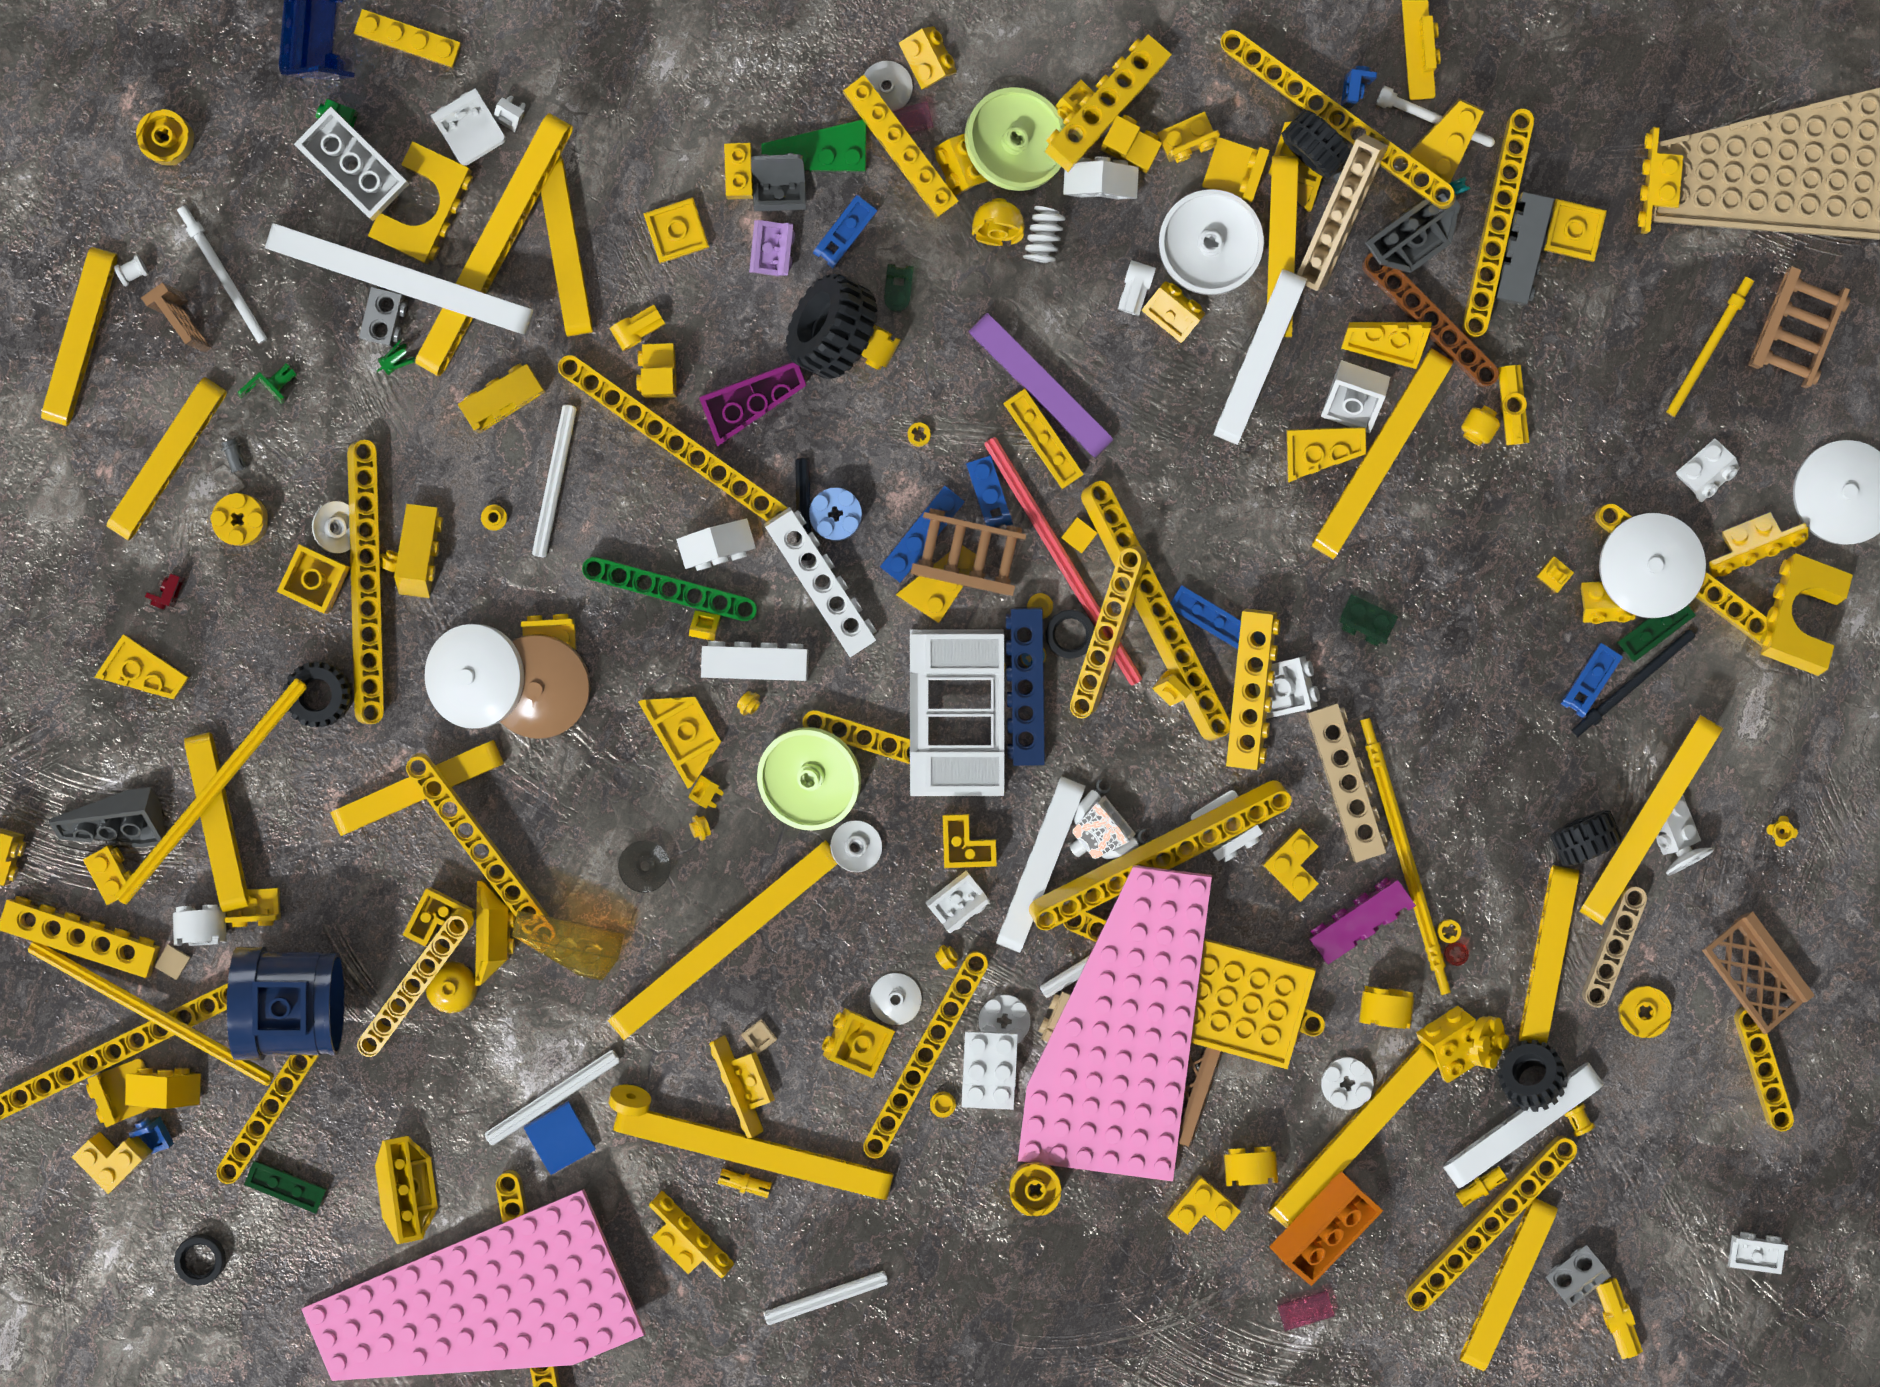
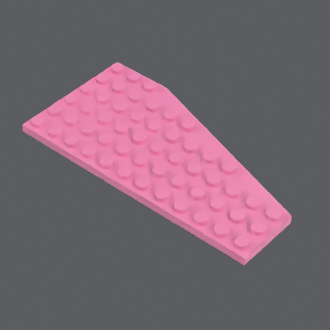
[1018,865,1212,1181]
[301,1189,646,1381]

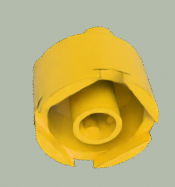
[136,109,194,165]
[861,324,901,370]
[210,493,268,546]
[1359,986,1415,1029]
[1224,1146,1278,1186]
[1009,1162,1061,1216]

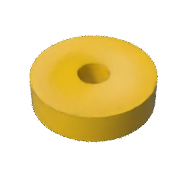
[608,1084,651,1116]

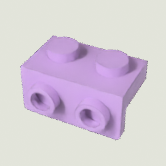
[749,220,795,276]

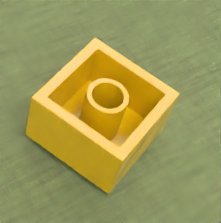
[277,544,351,614]

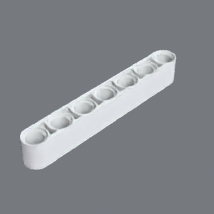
[1213,269,1307,445]
[996,776,1085,953]
[1443,1062,1604,1188]

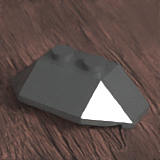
[1365,189,1460,273]

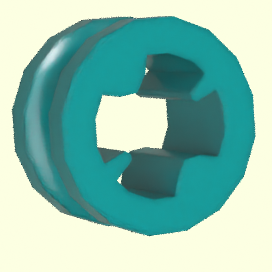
[1450,177,1471,196]

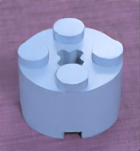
[809,488,862,541]

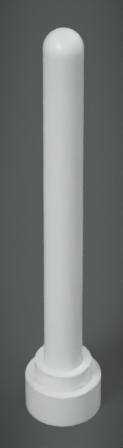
[1376,85,1495,147]

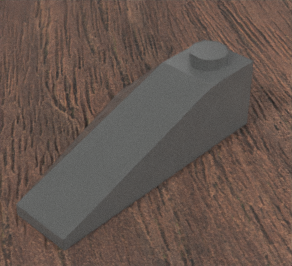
[49,787,165,847]

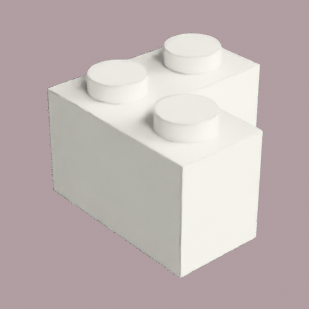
[1063,157,1139,200]
[676,518,756,571]

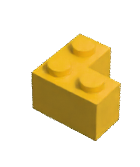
[1101,115,1162,174]
[636,343,677,398]
[943,814,997,868]
[1261,827,1319,902]
[0,828,26,886]
[403,887,476,947]
[125,1068,201,1109]
[72,1132,153,1194]
[1166,1174,1241,1235]

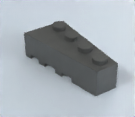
[1494,192,1554,306]

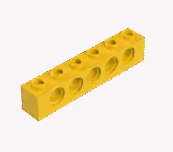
[1045,34,1172,172]
[842,75,959,218]
[1226,609,1281,770]
[0,896,160,978]

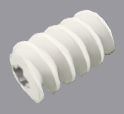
[1023,206,1065,263]

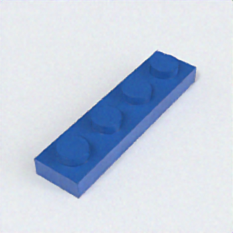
[880,486,965,583]
[1170,585,1266,661]

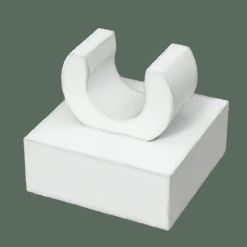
[493,96,525,132]

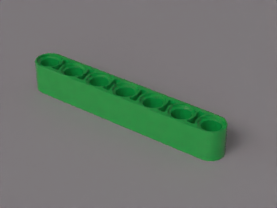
[582,557,758,621]

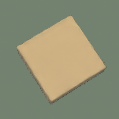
[154,944,191,980]
[741,1018,777,1055]

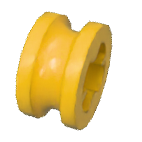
[907,422,931,447]
[1437,919,1462,943]

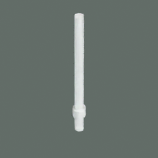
[177,205,268,344]

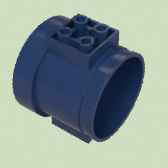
[227,947,345,1060]

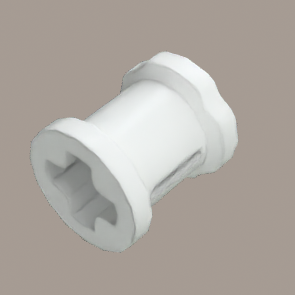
[114,254,149,287]

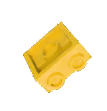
[822,1008,895,1078]

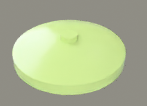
[965,87,1065,191]
[757,727,861,830]

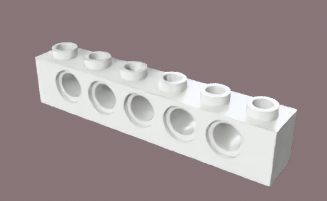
[764,507,877,657]

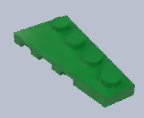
[761,120,866,172]

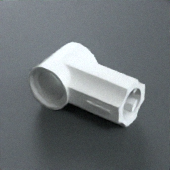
[1118,260,1156,316]

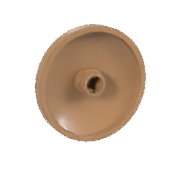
[500,634,590,739]

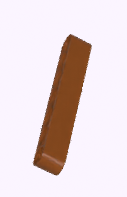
[1362,253,1499,388]

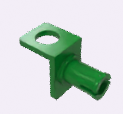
[238,363,297,404]

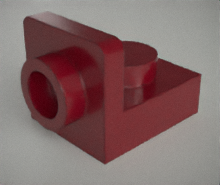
[145,574,185,610]

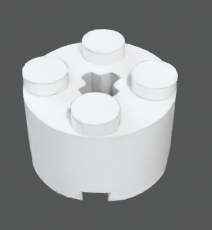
[173,905,227,946]

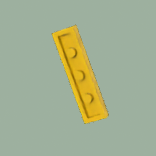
[354,9,462,68]
[1003,389,1084,489]

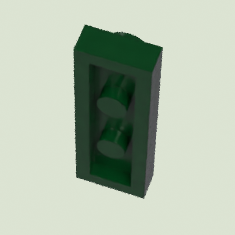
[1617,605,1696,663]
[244,1160,327,1214]

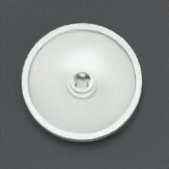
[1159,189,1264,295]
[1793,440,1880,545]
[1599,513,1706,618]
[425,624,524,728]

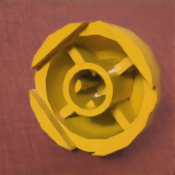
[972,198,1024,246]
[426,961,478,1014]

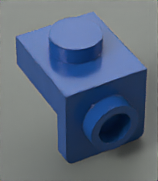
[128,1116,174,1154]

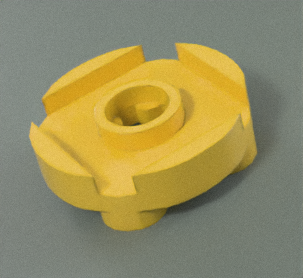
[1618,985,1672,1038]
[1469,1016,1509,1069]

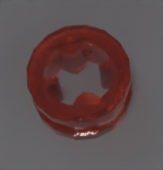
[1444,942,1469,966]

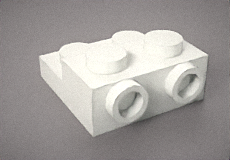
[1254,656,1320,719]

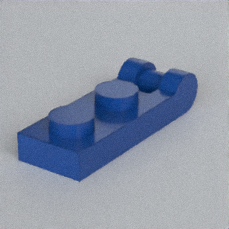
[813,195,878,269]
[966,455,1013,528]
[1560,643,1623,718]

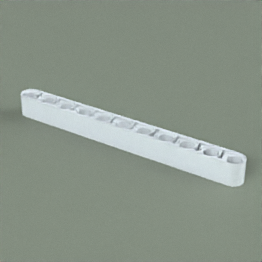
[265,223,533,335]

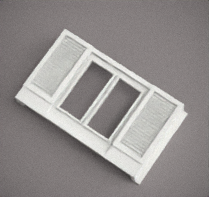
[910,629,1004,796]

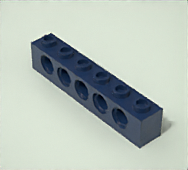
[1006,607,1045,766]

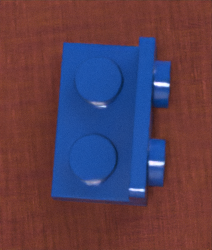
[1341,66,1377,109]

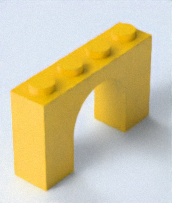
[368,141,473,265]
[1760,553,1853,676]

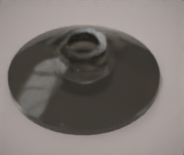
[618,840,670,893]

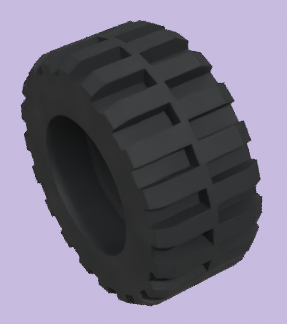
[786,274,878,379]

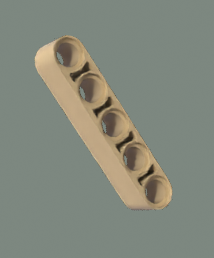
[1582,885,1647,1008]

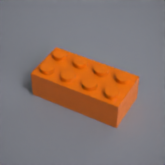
[1269,1171,1383,1286]

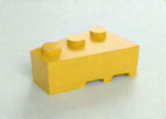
[1402,98,1484,184]

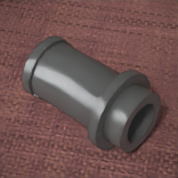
[221,438,247,473]

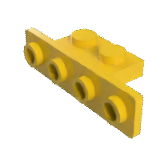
[1401,0,1441,100]
[1638,127,1683,234]
[1709,512,1808,578]
[709,1035,775,1139]
[649,1191,734,1278]

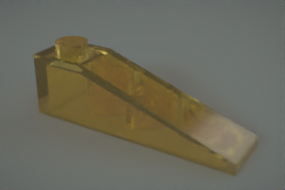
[512,910,624,981]

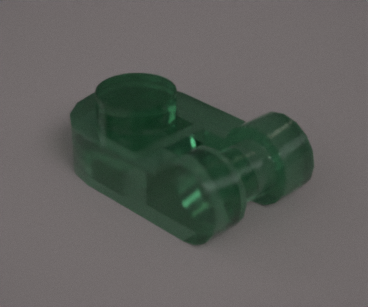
[884,264,914,312]

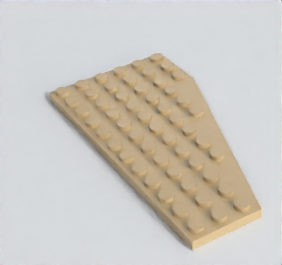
[1651,88,1880,240]

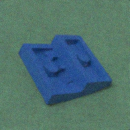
[523,1101,596,1175]

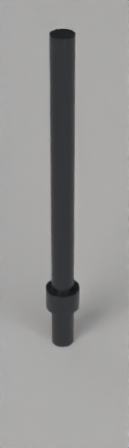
[1571,629,1696,738]

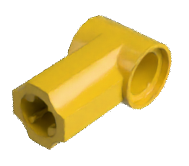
[610,305,665,351]

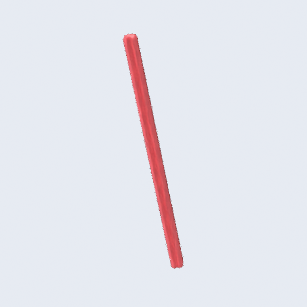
[985,437,1142,685]

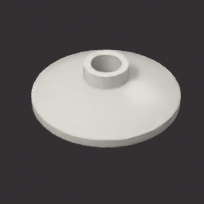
[864,61,913,112]
[312,501,360,553]
[830,821,882,872]
[1666,846,1714,876]
[870,973,922,1025]

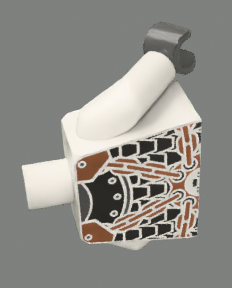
[1070,778,1152,859]

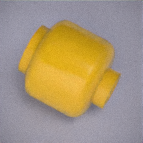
[1461,405,1500,446]

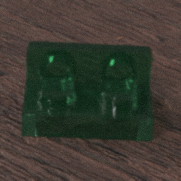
[1337,594,1398,647]

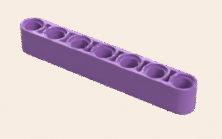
[968,313,1113,458]

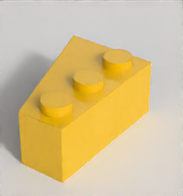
[457,363,546,434]
[394,504,443,598]

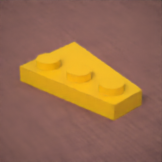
[1341,322,1432,369]
[1286,427,1366,482]
[896,545,976,623]
[94,634,189,699]

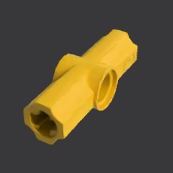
[1497,365,1529,446]
[1596,1277,1643,1359]

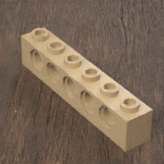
[1297,134,1388,291]
[1306,704,1388,863]

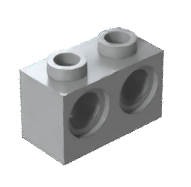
[359,287,407,347]
[1546,1245,1611,1308]

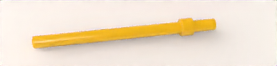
[1666,277,1754,417]

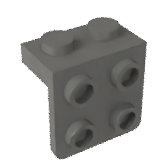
[751,153,806,212]

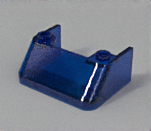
[279,0,355,80]

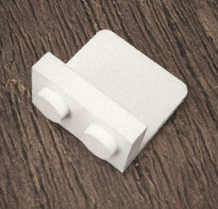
[431,89,506,166]
[1191,790,1263,862]

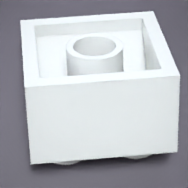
[1321,360,1390,434]

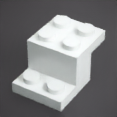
[962,1031,1018,1110]

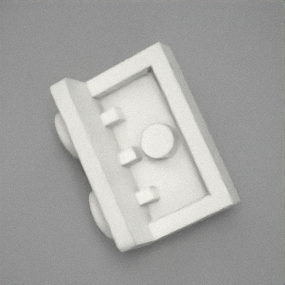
[1676,439,1740,502]
[1656,795,1701,855]
[925,871,990,933]
[1728,1232,1788,1274]

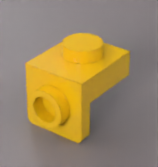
[1152,670,1191,706]

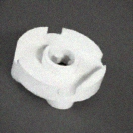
[978,994,1030,1044]
[1321,1057,1374,1110]

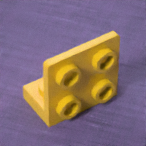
[1157,111,1220,164]
[1202,138,1270,203]

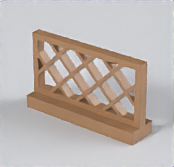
[141,282,211,353]
[1702,911,1815,1034]
[1178,1043,1223,1147]

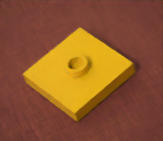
[643,197,709,264]
[1544,199,1607,262]

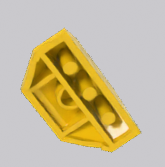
[475,880,515,986]
[375,1136,438,1244]

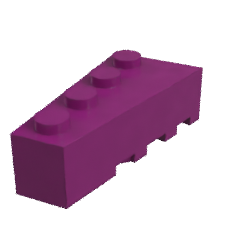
[699,362,806,447]
[1308,877,1416,965]

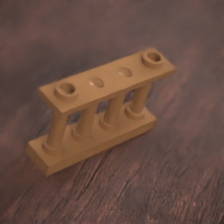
[1748,266,1851,389]
[910,508,1026,596]

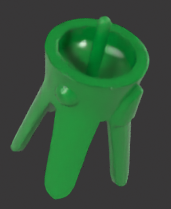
[377,339,415,375]

